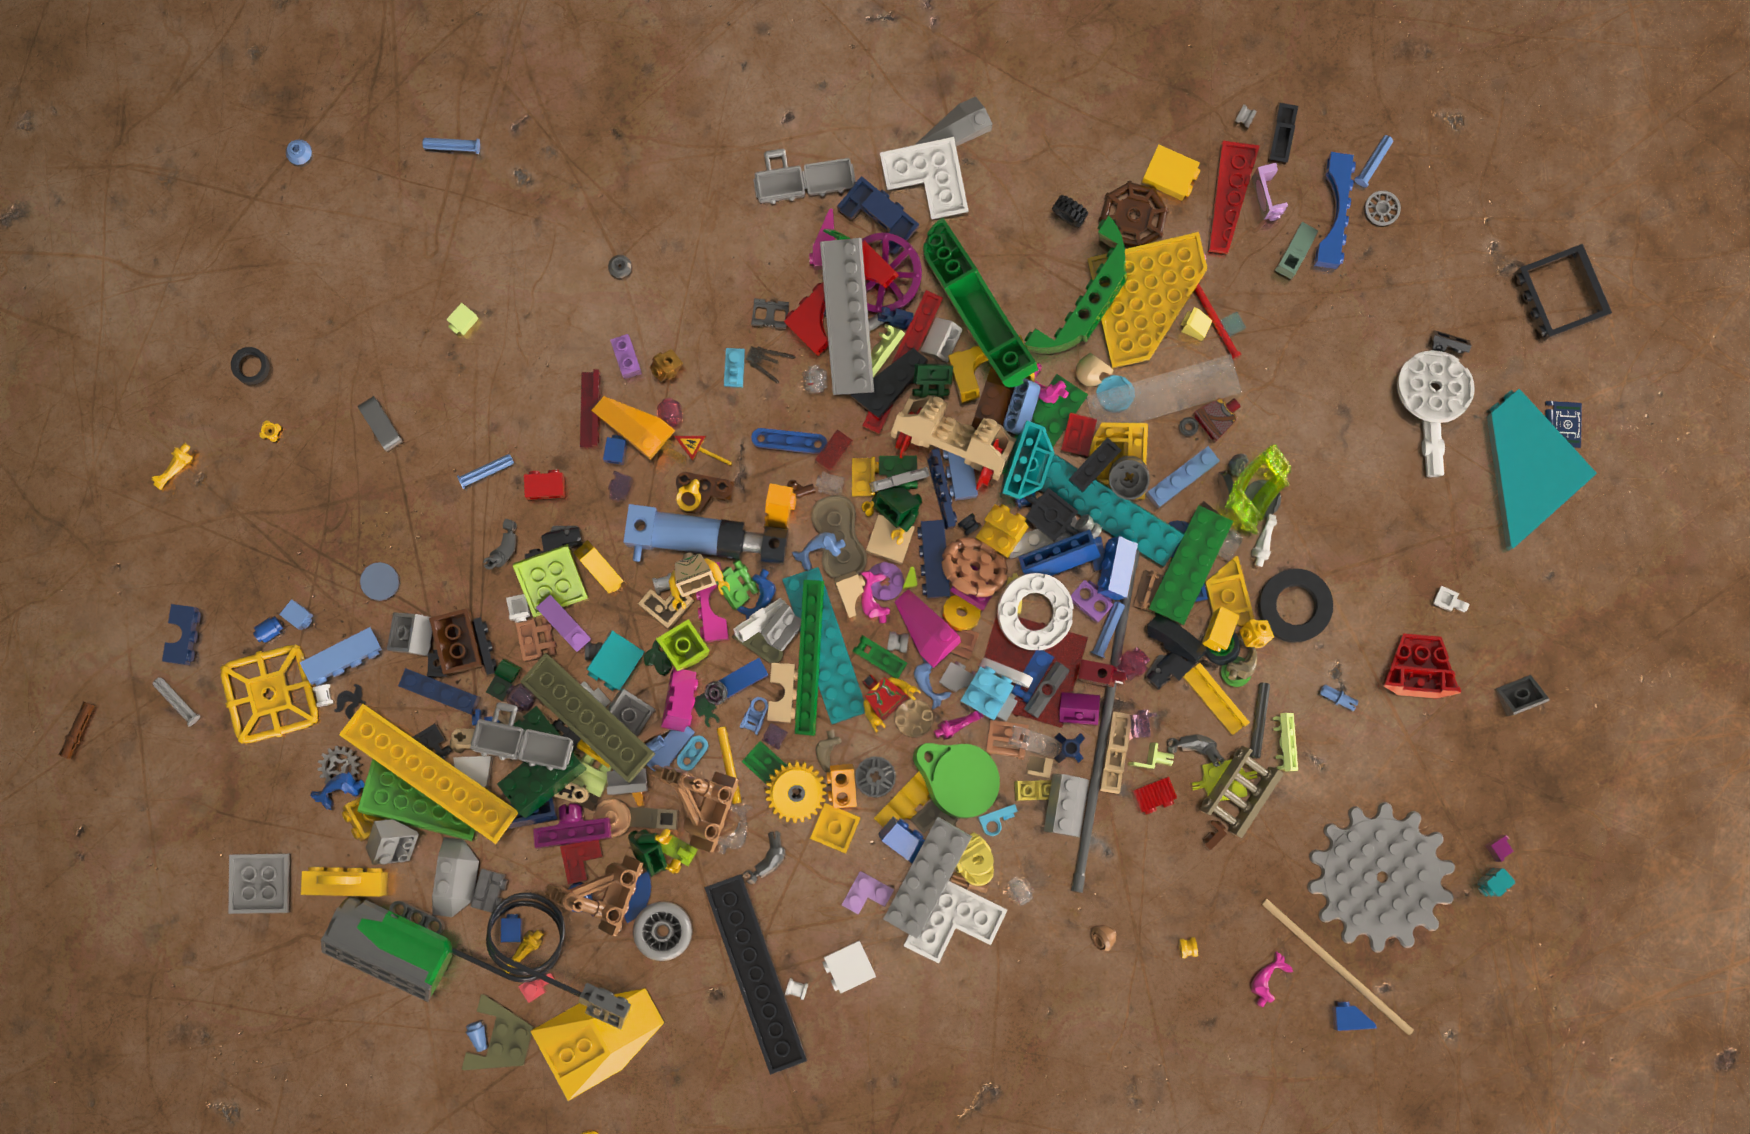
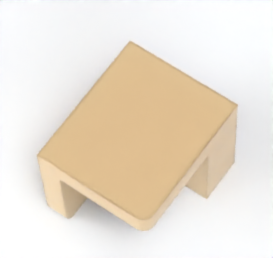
[1026,755,1054,779]

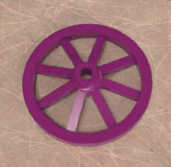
[862,233,922,313]

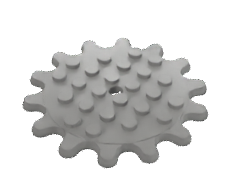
[1307,802,1455,953]

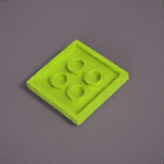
[513,544,588,618]

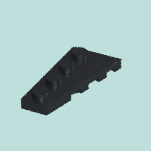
[850,348,928,419]

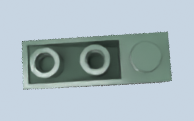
[1275,222,1318,279]

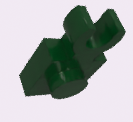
[694,693,720,728]

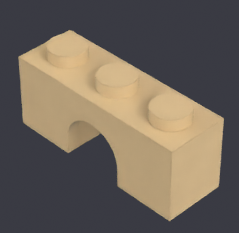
[767,663,798,723]

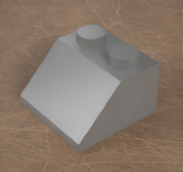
[387,612,432,656]

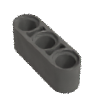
[358,396,403,452]
[389,901,445,934]

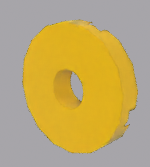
[942,595,981,631]

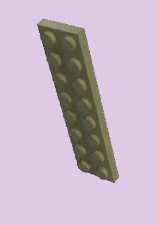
[520,653,655,783]

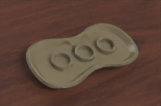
[811,495,867,578]

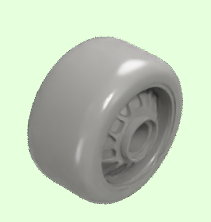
[633,901,693,961]

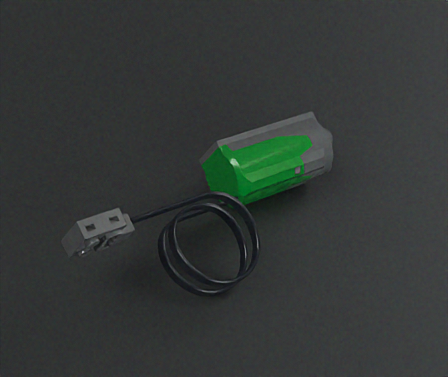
[321,893,631,1030]

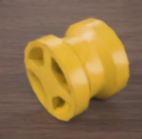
[1179,937,1198,958]

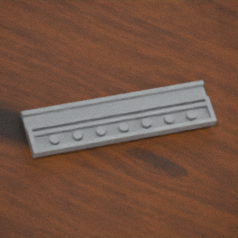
[820,238,874,395]

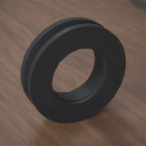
[1258,568,1333,643]

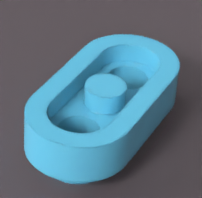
[677,735,708,771]

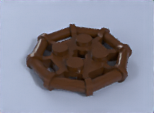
[1099,181,1169,247]

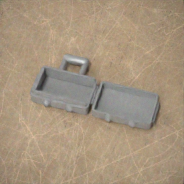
[753,149,856,204]
[470,702,573,770]

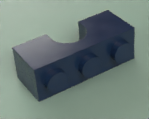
[162,604,201,666]

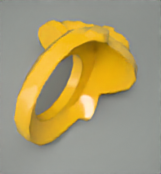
[676,479,701,511]

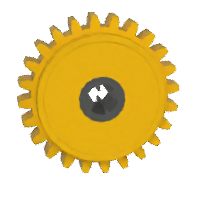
[765,760,827,823]

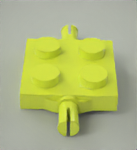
[1191,759,1258,801]

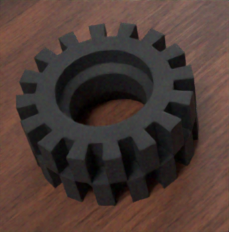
[1052,195,1088,227]

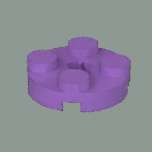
[869,562,904,601]

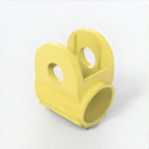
[955,832,994,886]

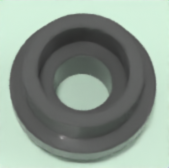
[1179,417,1198,436]

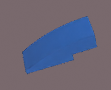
[716,658,769,699]

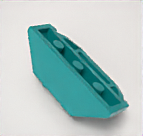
[1002,421,1054,500]

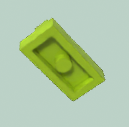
[658,834,698,866]

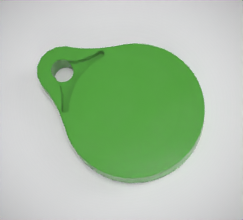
[913,743,1000,818]

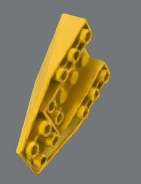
[530,988,664,1101]

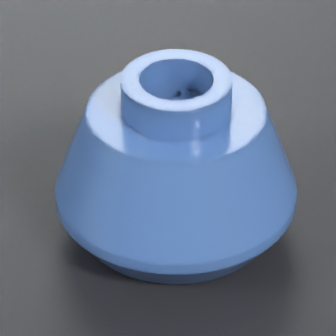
[286,139,312,165]

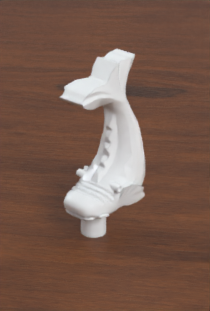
[1251,514,1278,567]

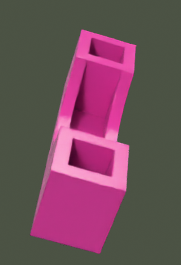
[696,562,729,642]

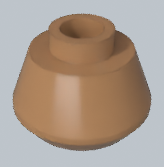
[1091,925,1117,951]

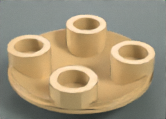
[895,699,933,737]

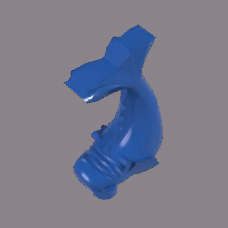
[737,569,776,619]
[310,772,365,810]

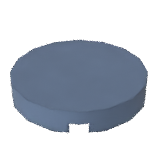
[360,562,400,601]

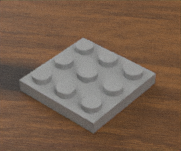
[228,854,290,914]

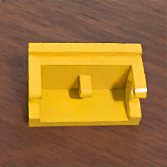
[1202,606,1239,652]

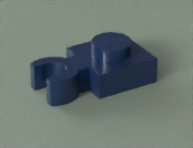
[877,307,913,330]

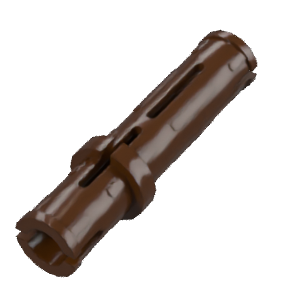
[58,701,95,760]

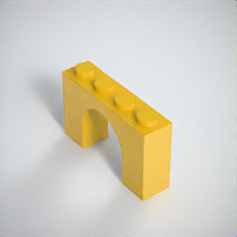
[948,335,1035,402]

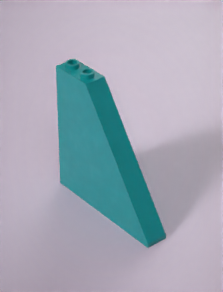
[1487,389,1597,551]

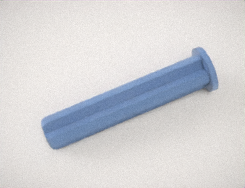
[1354,135,1393,187]
[422,138,480,154]
[457,454,514,489]
[1091,601,1125,658]

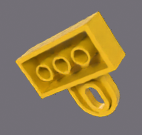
[301,867,388,897]

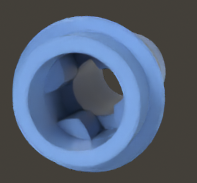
[466,1021,488,1052]

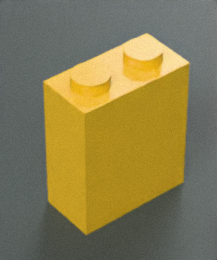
[1141,144,1200,201]

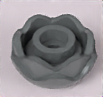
[608,255,631,279]
[1228,454,1249,476]
[705,681,728,705]

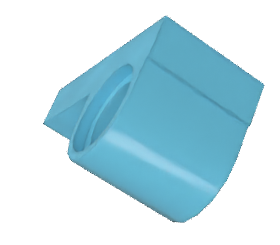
[978,804,1017,836]

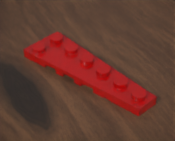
[1209,141,1260,254]

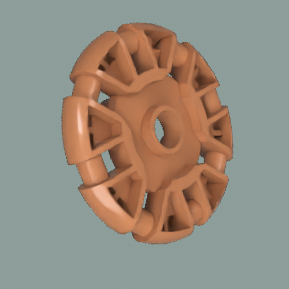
[942,537,1008,597]

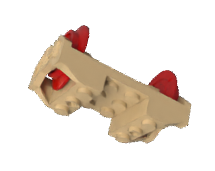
[891,396,1016,490]

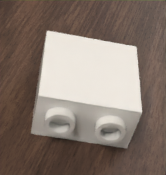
[822,940,876,993]

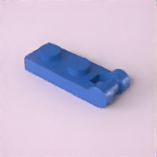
[1011,650,1055,703]

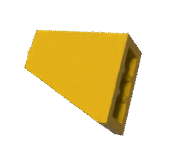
[573,540,623,593]

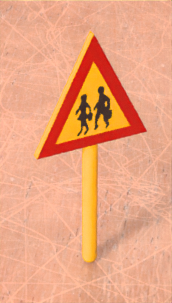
[674,436,732,465]

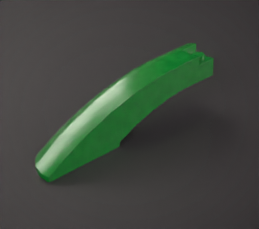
[923,218,1039,387]

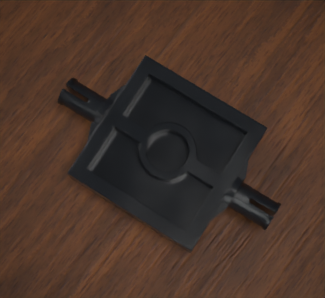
[1024,488,1079,542]

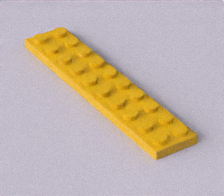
[339,704,518,844]

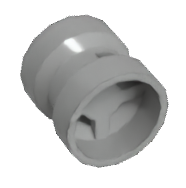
[1075,514,1102,539]
[887,631,909,653]

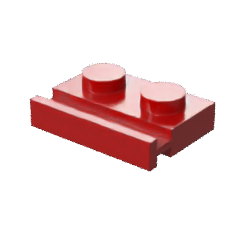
[1061,413,1097,456]

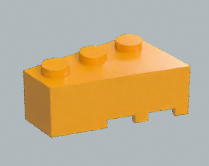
[764,483,797,529]

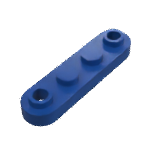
[751,428,828,454]

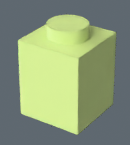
[446,303,479,336]

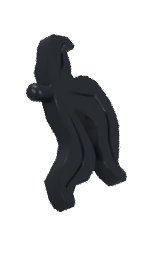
[334,684,365,719]

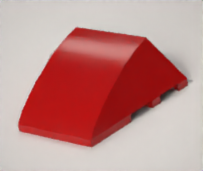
[1384,633,1462,698]

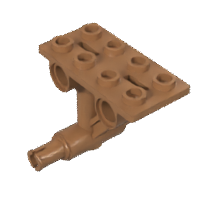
[650,765,739,853]
[544,855,643,937]

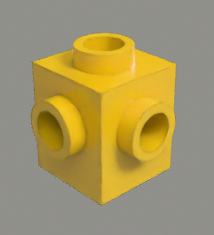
[1239,619,1274,648]

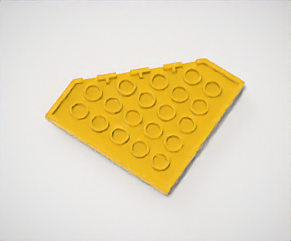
[1087,232,1207,369]

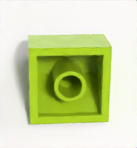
[656,619,710,671]

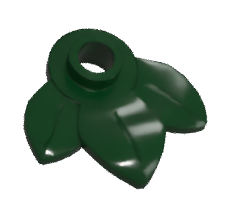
[644,640,672,676]

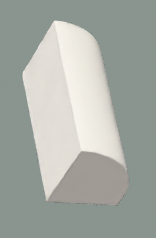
[920,317,963,363]

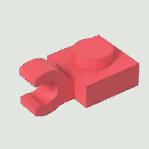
[518,973,554,1003]

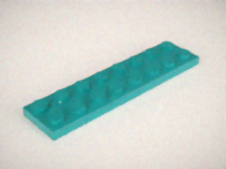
[1040,453,1184,567]
[782,567,865,725]

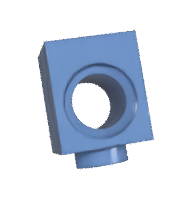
[279,599,313,630]

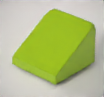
[903,567,918,590]

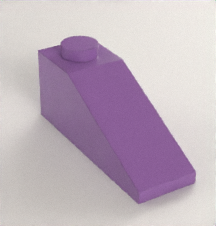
[536,595,591,652]

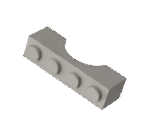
[939,661,1018,722]

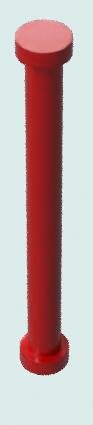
[1194,283,1242,360]

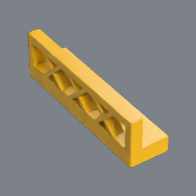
[1183,663,1250,736]

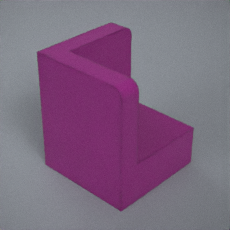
[1485,835,1514,862]

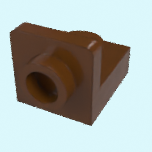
[1203,820,1227,851]

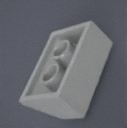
[1044,773,1089,837]

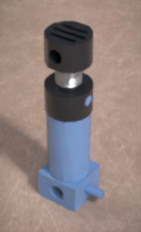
[623,504,789,565]

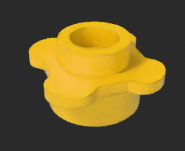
[259,420,281,442]

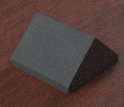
[1496,675,1549,716]

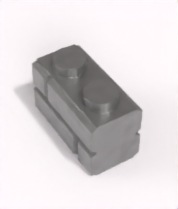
[470,869,508,913]

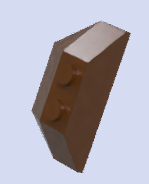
[971,367,1015,432]

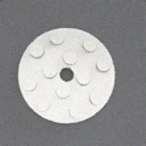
[1397,350,1475,423]

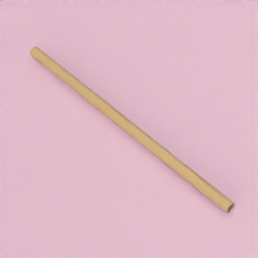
[1262,899,1414,1035]

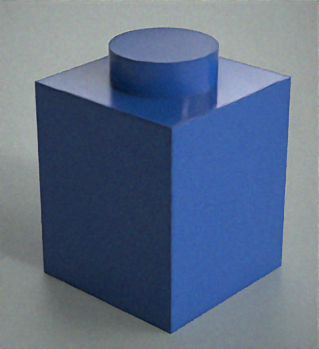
[603,435,627,465]
[501,914,523,942]

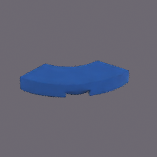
[624,872,651,923]

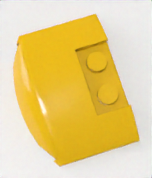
[1089,422,1148,499]

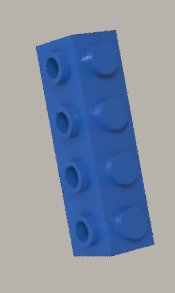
[1018,530,1101,576]

